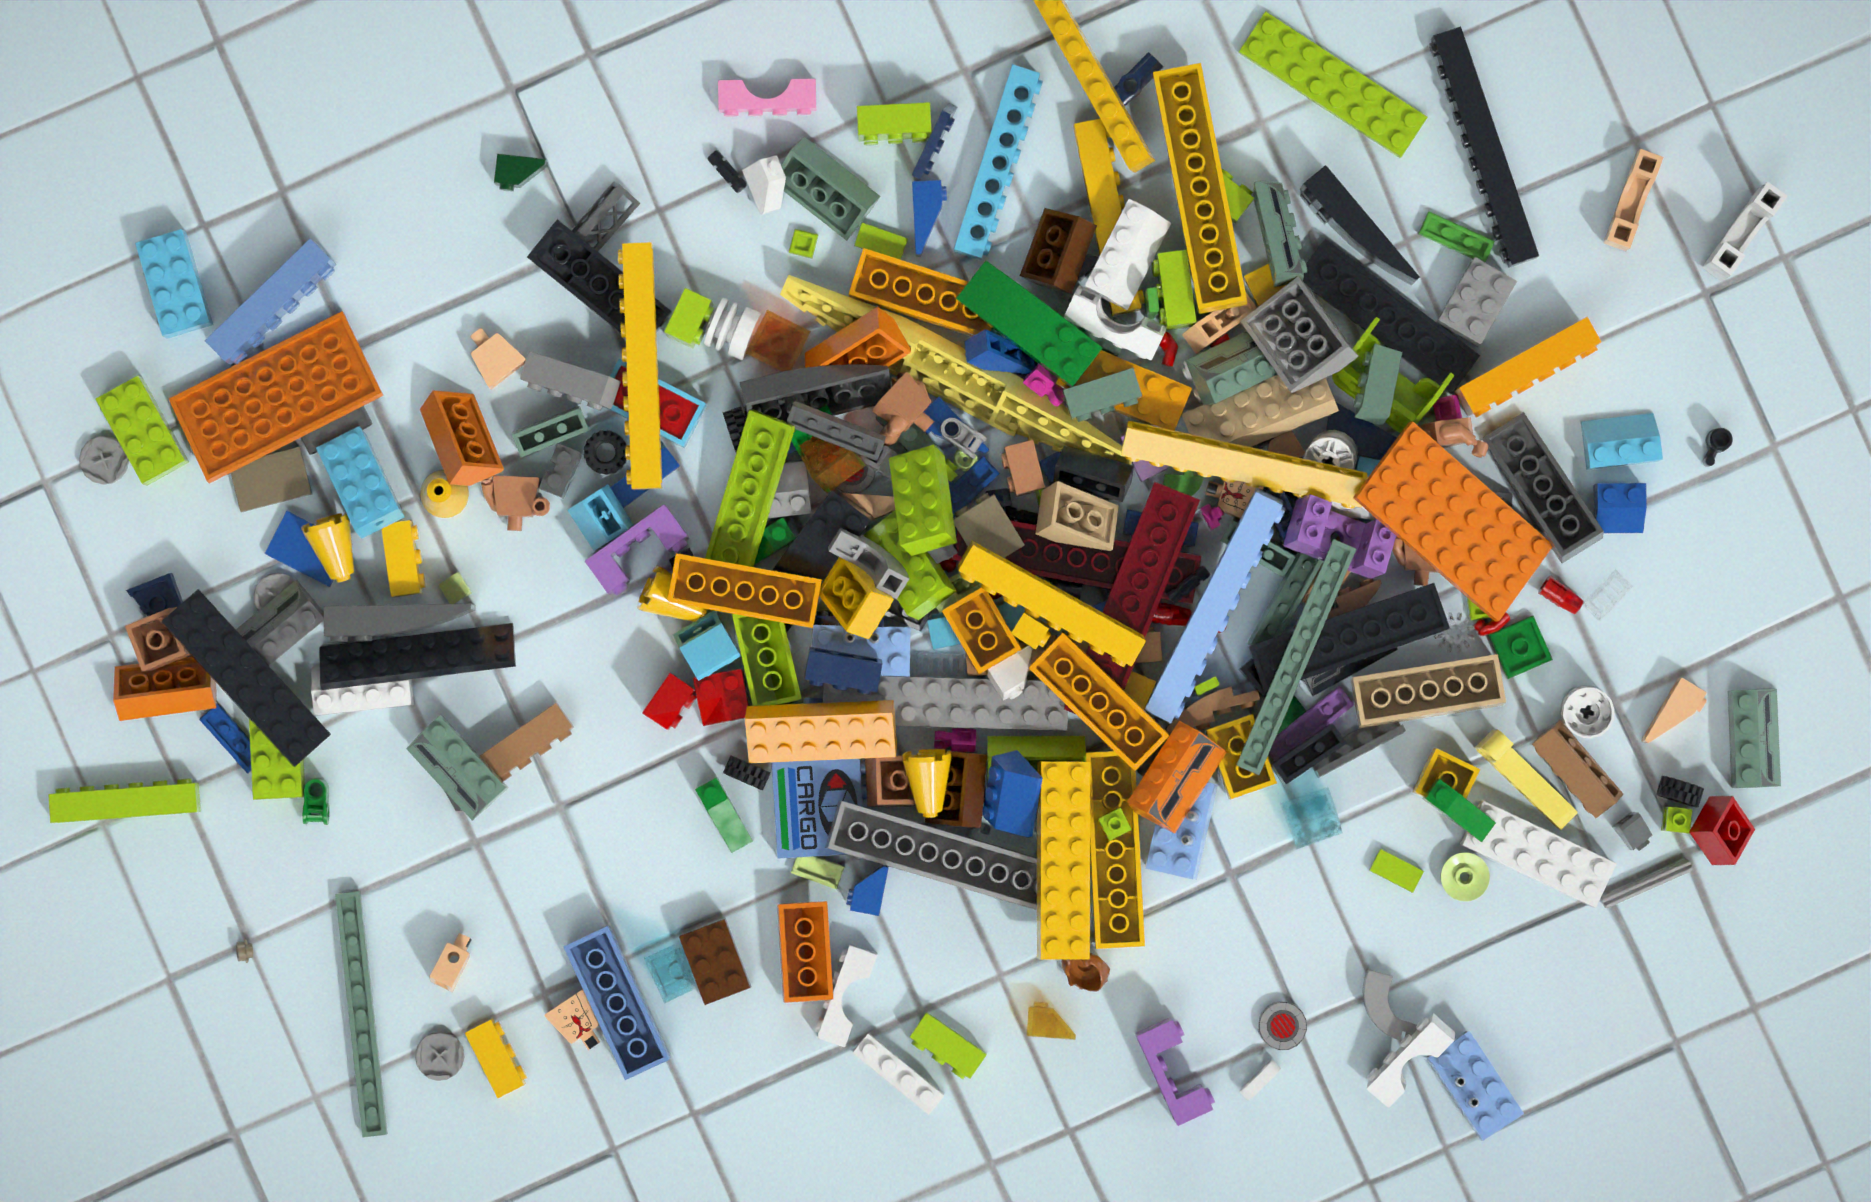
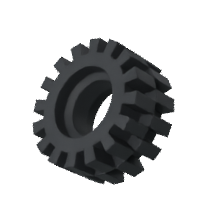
[722,406,746,452]
[583,430,627,475]
[723,755,771,791]
[1656,776,1704,807]

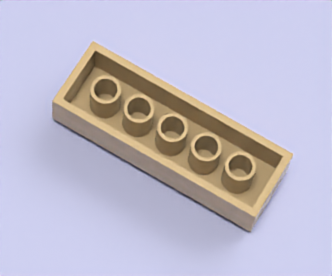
[1182,375,1339,447]
[1351,654,1506,728]

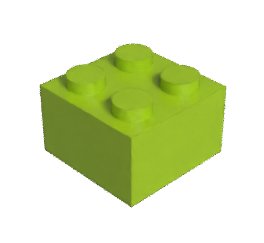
[664,288,714,349]

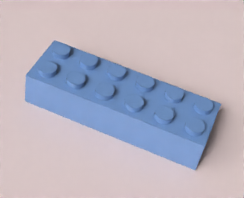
[205,239,337,366]
[563,925,671,1080]

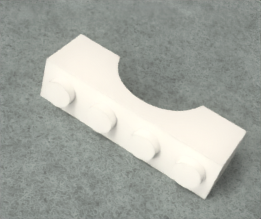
[1064,286,1167,360]
[815,944,877,1047]
[1367,1014,1455,1108]
[853,1032,944,1115]

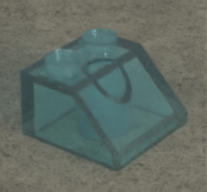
[644,945,695,1003]

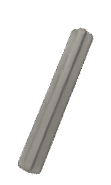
[1601,859,1693,908]

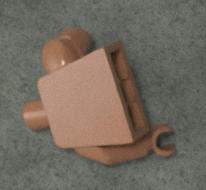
[872,372,934,447]
[1418,417,1488,458]
[481,475,550,531]
[1392,536,1438,586]

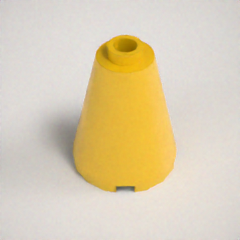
[420,470,469,518]
[301,513,354,583]
[637,565,707,622]
[902,749,951,818]

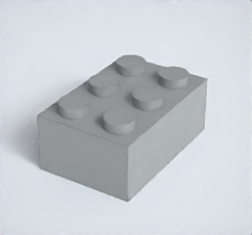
[1436,257,1517,347]

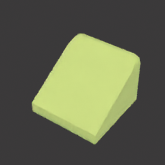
[439,572,472,604]

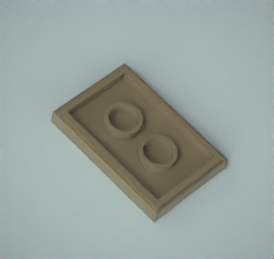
[231,447,312,512]

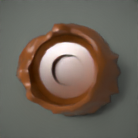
[1061,953,1110,992]

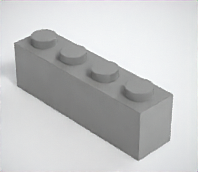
[520,351,621,411]

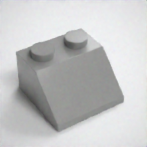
[768,460,811,518]

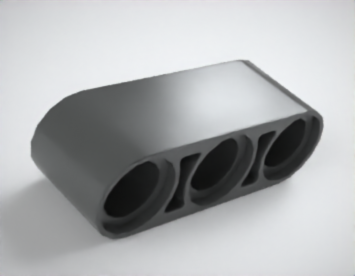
[301,406,373,455]

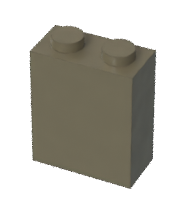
[954,493,1025,558]

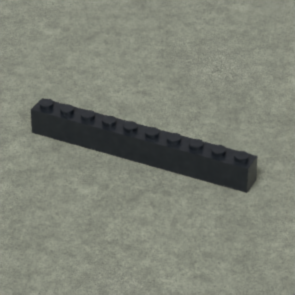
[1429,26,1539,268]

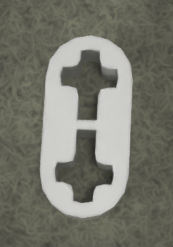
[1239,1060,1281,1101]

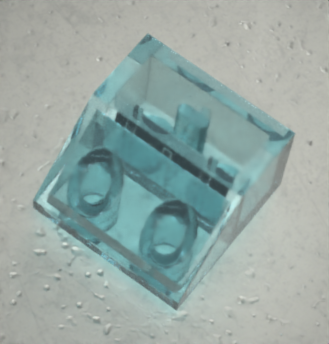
[1280,787,1342,849]

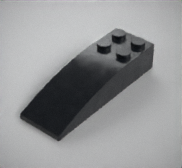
[1299,165,1420,285]
[527,219,672,334]
[772,488,874,633]

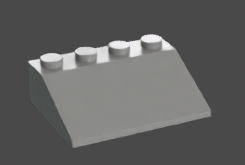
[1240,277,1358,393]

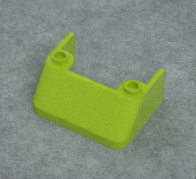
[1332,317,1454,433]

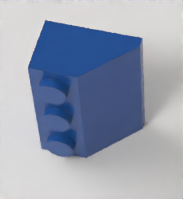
[982,750,1043,838]
[846,865,889,916]

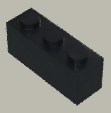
[1053,445,1134,502]
[1270,723,1347,785]

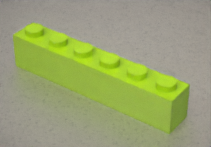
[48,778,201,823]

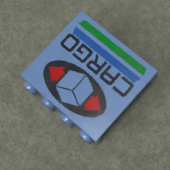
[772,759,867,859]

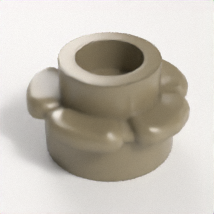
[236,939,253,963]

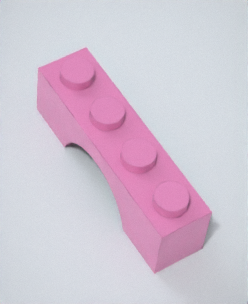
[718,79,816,117]

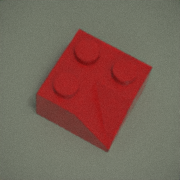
[693,669,749,726]
[642,673,697,730]
[1689,796,1755,865]

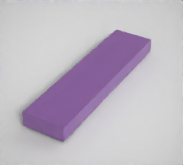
[1269,686,1355,761]

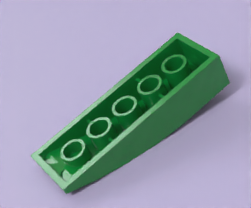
[956,261,1102,388]

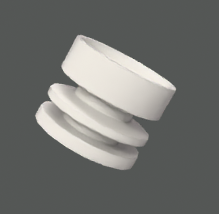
[704,298,762,360]
[1304,430,1358,470]
[1560,686,1615,738]

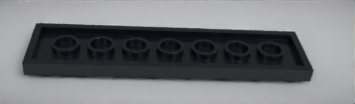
[1303,239,1481,395]
[1248,583,1450,693]
[161,589,331,767]
[319,623,516,690]

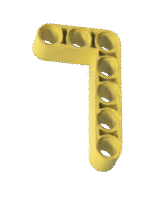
[1475,729,1578,830]

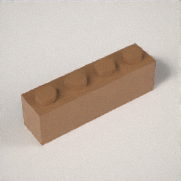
[480,703,574,782]
[1532,720,1623,818]

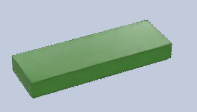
[1418,211,1495,262]
[1144,287,1159,319]

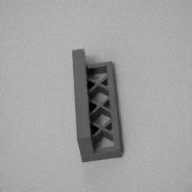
[572,181,640,251]
[786,401,887,461]
[1312,722,1406,778]

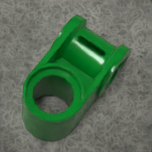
[302,778,330,825]

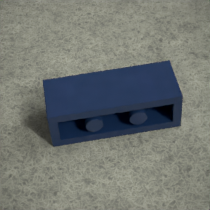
[804,647,883,695]

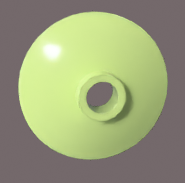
[1441,853,1490,901]

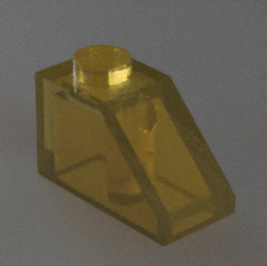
[1026,1001,1076,1040]

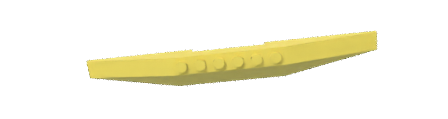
[780,275,1132,465]

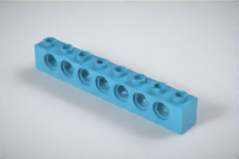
[954,64,1043,261]

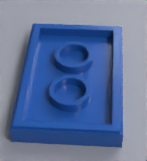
[265,511,334,587]

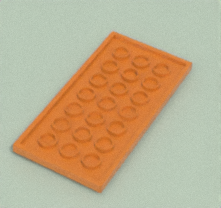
[169,311,384,484]
[1353,421,1552,622]

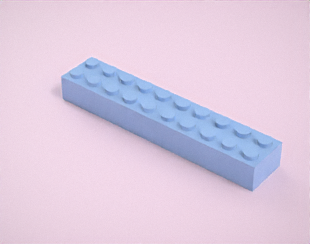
[1145,488,1285,723]

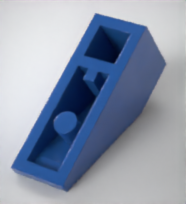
[912,180,947,257]
[964,329,1037,374]
[924,397,989,454]

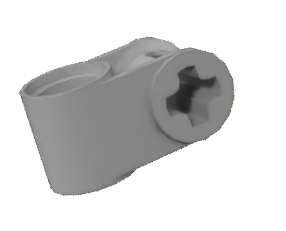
[940,418,987,459]

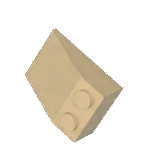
[1036,481,1119,551]

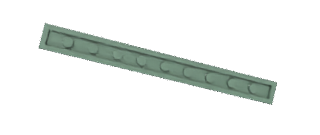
[1236,539,1356,775]
[335,891,388,1138]

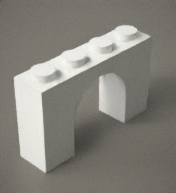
[1702,182,1787,282]

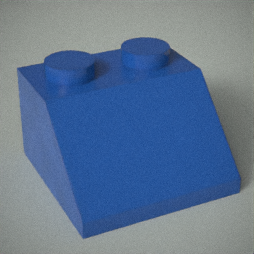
[1593,483,1647,534]

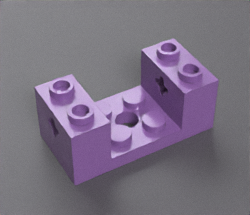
[1283,494,1396,579]
[585,504,689,595]
[1135,1018,1215,1126]

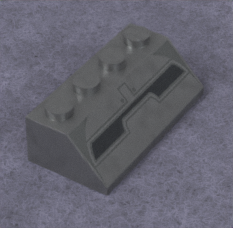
[236,580,324,665]

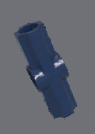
[1114,52,1163,106]

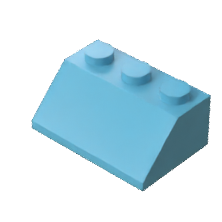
[1581,413,1663,470]

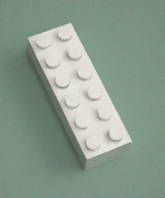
[1460,801,1617,908]

